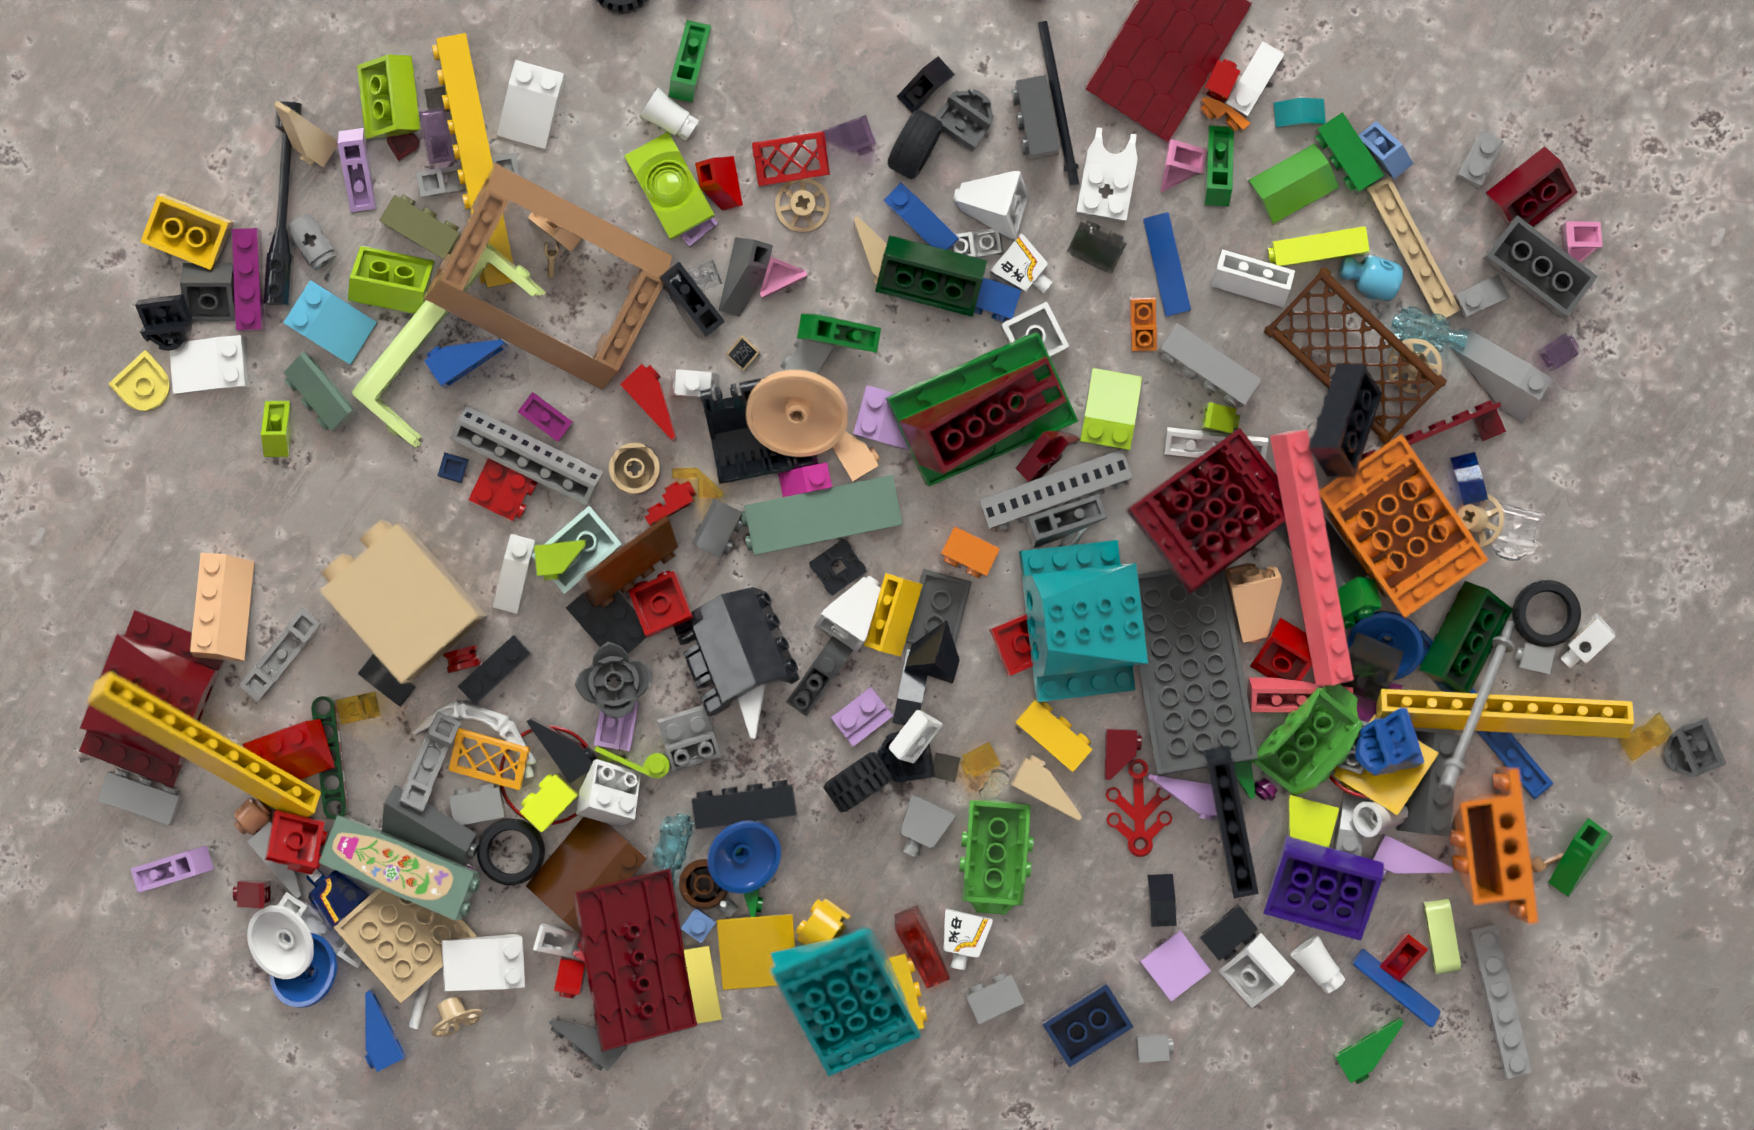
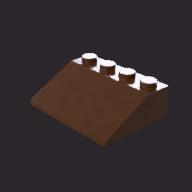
[577,516,678,609]
[526,817,648,934]

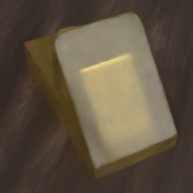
[336,691,380,725]
[1617,712,1673,761]

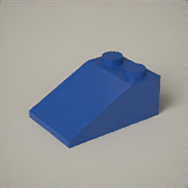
[424,339,508,389]

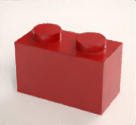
[1202,59,1241,103]

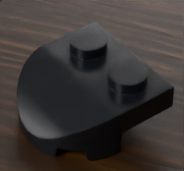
[135,294,193,351]
[877,731,935,782]

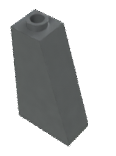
[381,785,478,866]

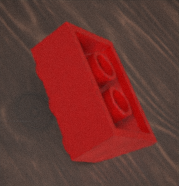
[243,719,335,780]

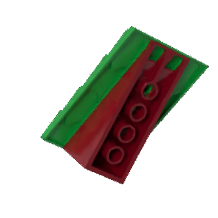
[885,332,1079,486]

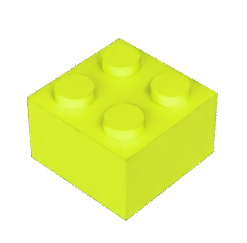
[520,773,579,832]

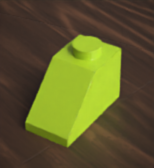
[261,401,291,457]
[1201,402,1240,434]
[534,540,587,581]

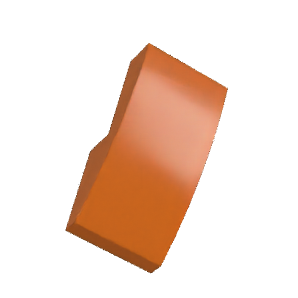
[1200,97,1251,133]
[1130,297,1157,351]

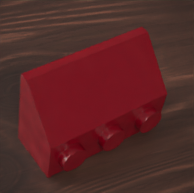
[1485,146,1578,227]

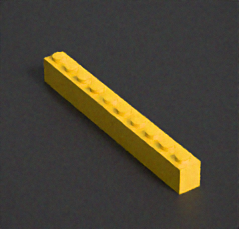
[432,33,515,289]
[87,672,321,817]
[1376,689,1634,738]

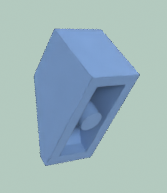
[1358,121,1414,179]

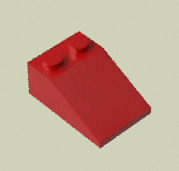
[620,364,677,442]

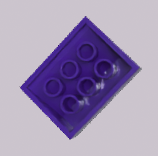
[1263,836,1384,941]

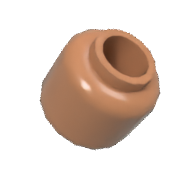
[234,798,272,835]

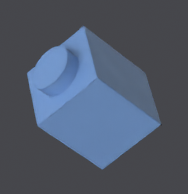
[681,908,717,943]

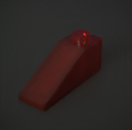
[894,905,950,989]

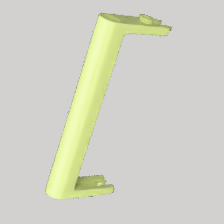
[352,243,546,448]

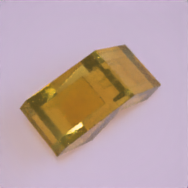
[672,467,724,499]

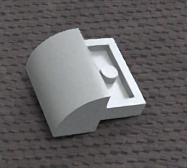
[657,705,721,771]

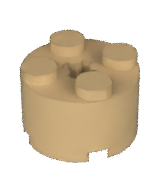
[609,443,661,494]

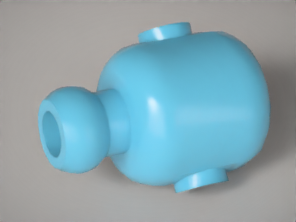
[1339,255,1403,301]

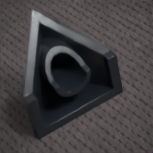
[905,620,960,684]

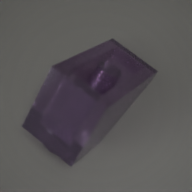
[822,115,876,156]
[1537,333,1579,372]

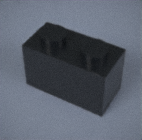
[1199,904,1258,961]

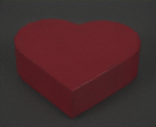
[387,133,420,162]

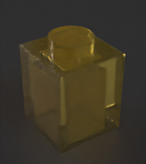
[960,741,1000,778]

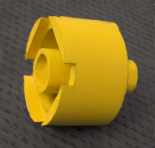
[795,899,851,945]

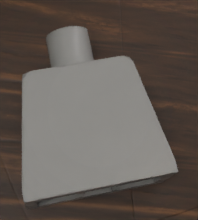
[900,794,956,858]

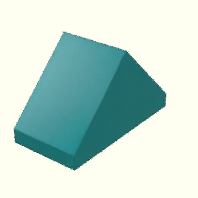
[1273,98,1326,128]

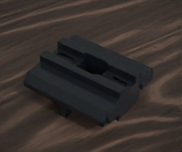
[809,539,867,596]

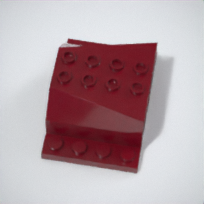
[1126,428,1286,594]
[79,610,224,788]

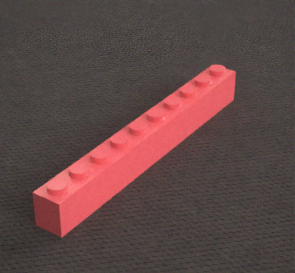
[1270,429,1354,685]

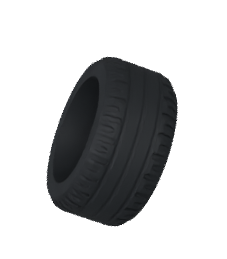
[887,110,943,179]
[1512,580,1581,647]
[477,818,545,886]

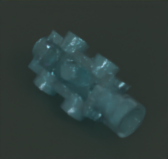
[1391,306,1469,352]
[653,812,694,888]

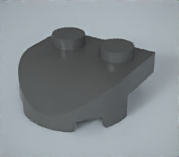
[935,89,994,152]
[1664,717,1726,777]

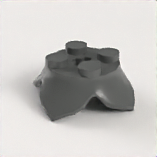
[575,642,652,718]

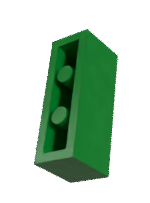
[1315,112,1384,194]

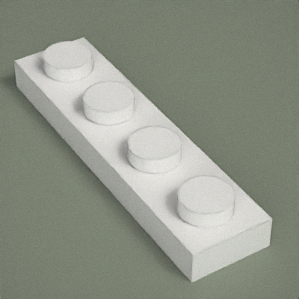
[1164,427,1268,460]

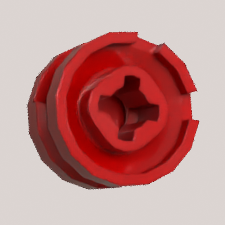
[443,645,482,673]

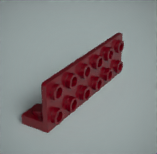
[1360,400,1506,462]

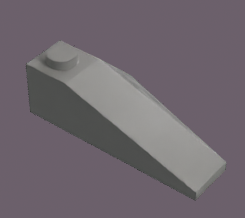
[1450,326,1553,423]

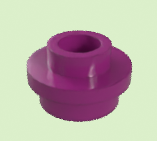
[1254,778,1278,801]

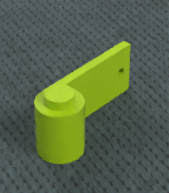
[594,746,671,778]

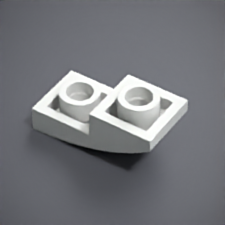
[949,229,1004,258]

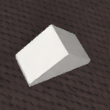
[533,923,580,958]

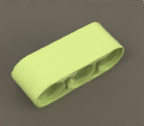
[1423,898,1461,975]

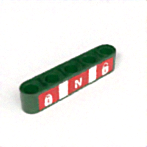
[311,696,349,820]

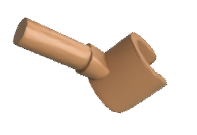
[1531,853,1563,873]

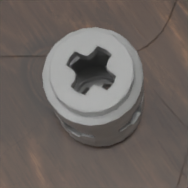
[288,214,336,270]

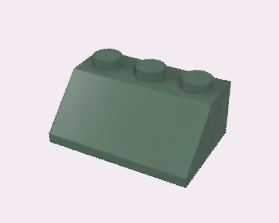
[283,352,357,432]

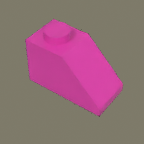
[778,462,832,497]

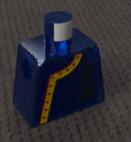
[306,869,368,931]

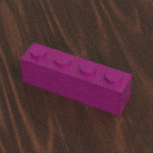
[232,228,265,332]

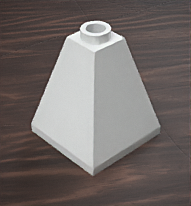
[954,171,1029,240]
[815,576,881,653]

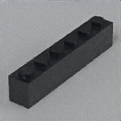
[1204,745,1259,899]

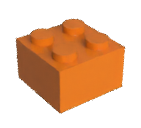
[940,526,1000,579]

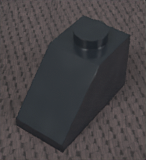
[896,56,955,113]
[1147,874,1177,927]

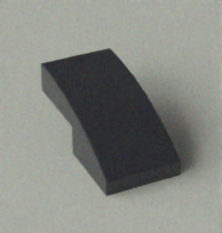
[358,654,416,707]

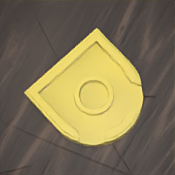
[109,350,170,411]

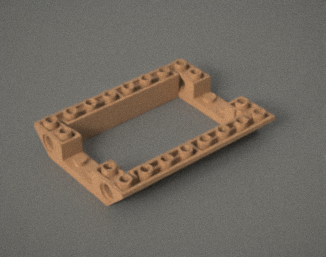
[424,163,672,390]

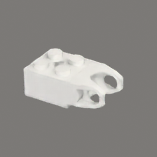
[1075,127,1138,223]

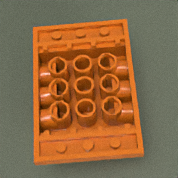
[1319,434,1489,618]
[1449,766,1539,924]

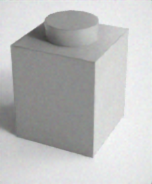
[1514,643,1555,674]
[1136,1033,1174,1063]

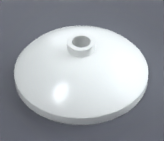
[247,905,314,979]

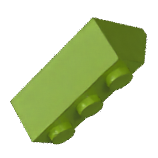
[357,54,420,140]
[348,246,434,314]

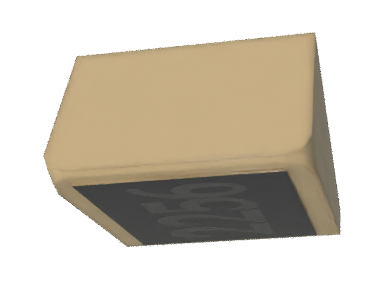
[726,335,761,371]

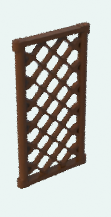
[1263,267,1447,445]

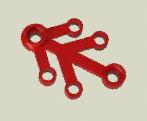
[1105,758,1172,857]

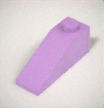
[337,128,376,212]
[1148,774,1217,820]
[1371,834,1454,875]
[131,845,214,893]

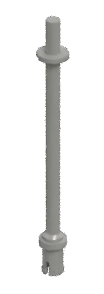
[1438,621,1515,793]

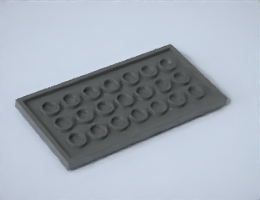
[1138,569,1258,776]

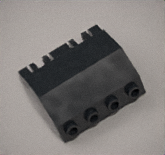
[700,377,819,484]
[673,587,800,716]

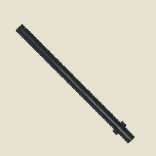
[1038,21,1080,186]

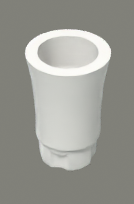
[639,88,699,141]
[1353,802,1408,837]
[1290,934,1345,994]

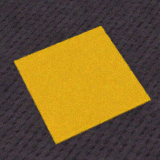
[1333,714,1439,815]
[717,914,795,990]

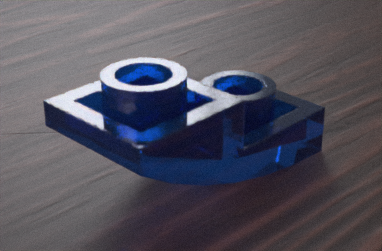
[1450,452,1488,506]

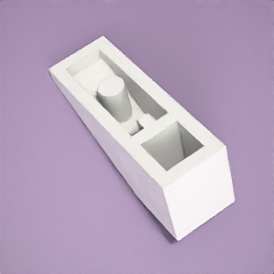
[1225,41,1284,118]
[493,534,537,614]

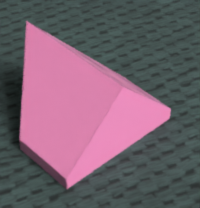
[1160,140,1207,193]
[1561,221,1602,262]
[760,257,808,299]

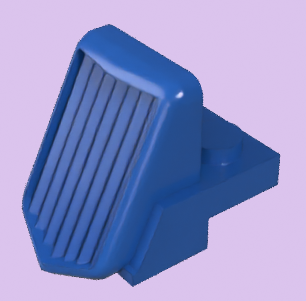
[1355,708,1424,776]

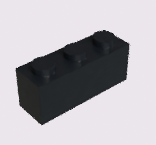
[458,635,533,705]

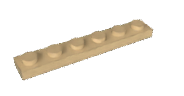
[1367,176,1460,322]

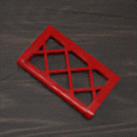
[752,131,830,186]

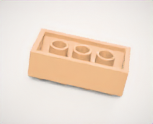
[190,553,255,661]

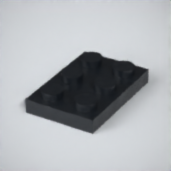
[566,592,647,654]

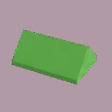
[1248,143,1339,224]

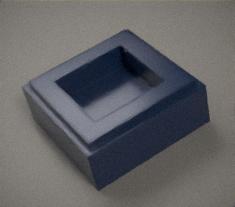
[437,452,469,484]

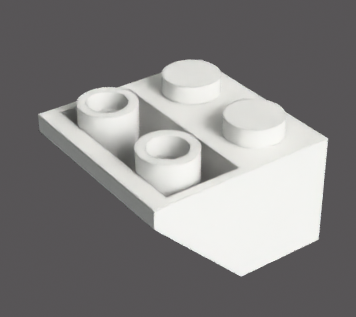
[576,759,641,827]

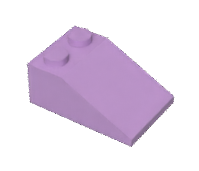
[853,385,910,451]

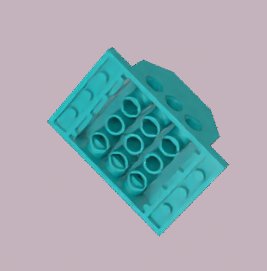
[1019,540,1148,702]
[770,927,922,1077]

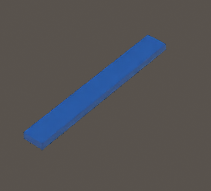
[1419,629,1554,800]

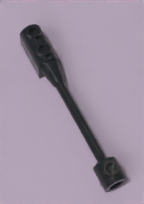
[263,101,302,306]

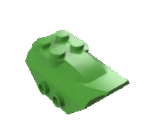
[1251,684,1363,796]
[959,800,1034,915]

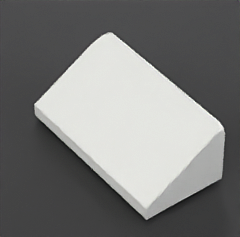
[889,710,943,763]

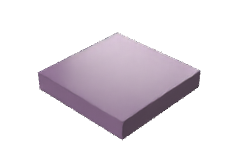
[1140,930,1211,1001]

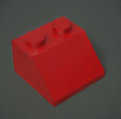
[1250,617,1312,681]

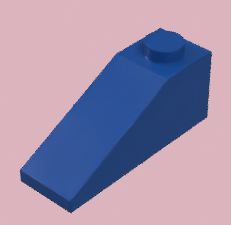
[884,182,959,250]
[365,989,406,1072]

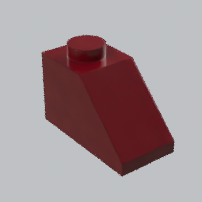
[1104,729,1142,780]
[233,880,271,909]

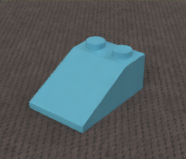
[283,280,378,365]

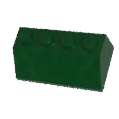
[875,235,987,317]
[1419,581,1513,693]

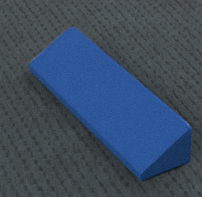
[1143,212,1191,317]
[1351,949,1440,1027]

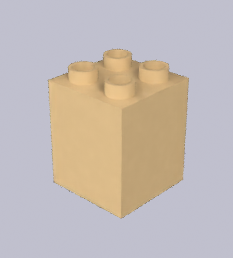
[320,520,487,683]

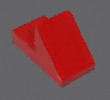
[1379,934,1428,982]

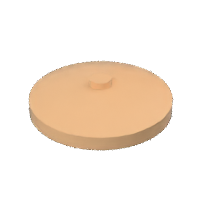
[746,370,848,457]

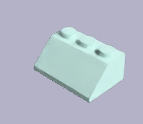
[531,506,622,594]

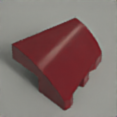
[1015,431,1080,482]

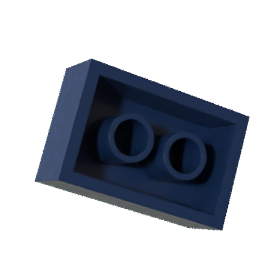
[1041,982,1134,1068]

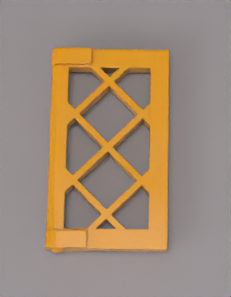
[448,728,530,790]

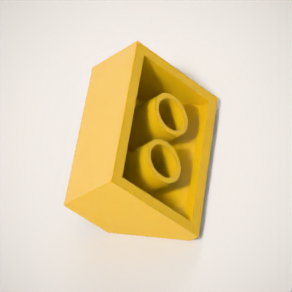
[140,194,234,270]

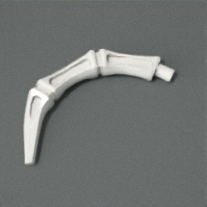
[412,700,537,778]

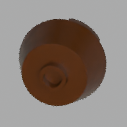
[679,859,728,910]

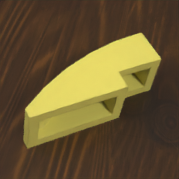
[684,945,722,1024]

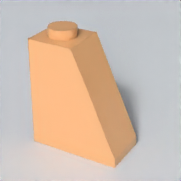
[1225,563,1282,643]

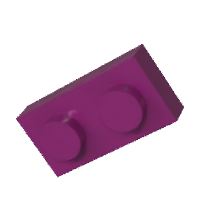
[518,392,573,442]

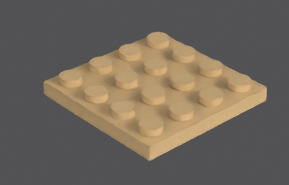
[333,888,477,1004]

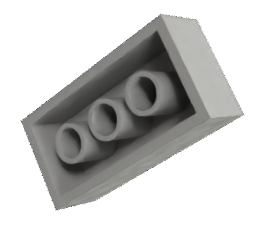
[1158,323,1262,408]

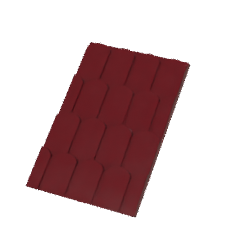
[1085,0,1252,142]
[574,868,697,1052]

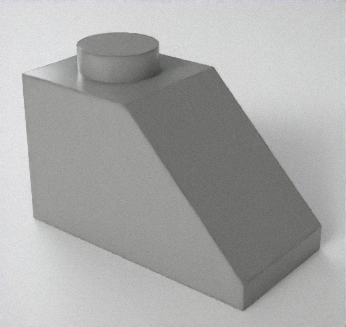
[1453,274,1509,319]

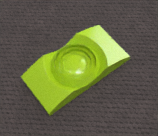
[624,132,715,240]

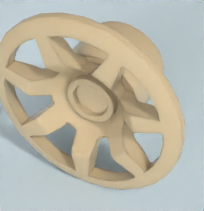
[775,178,830,232]
[1387,338,1442,393]
[1456,493,1505,548]
[431,997,483,1037]

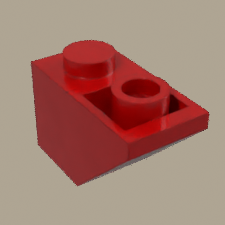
[695,156,743,211]
[554,958,586,999]

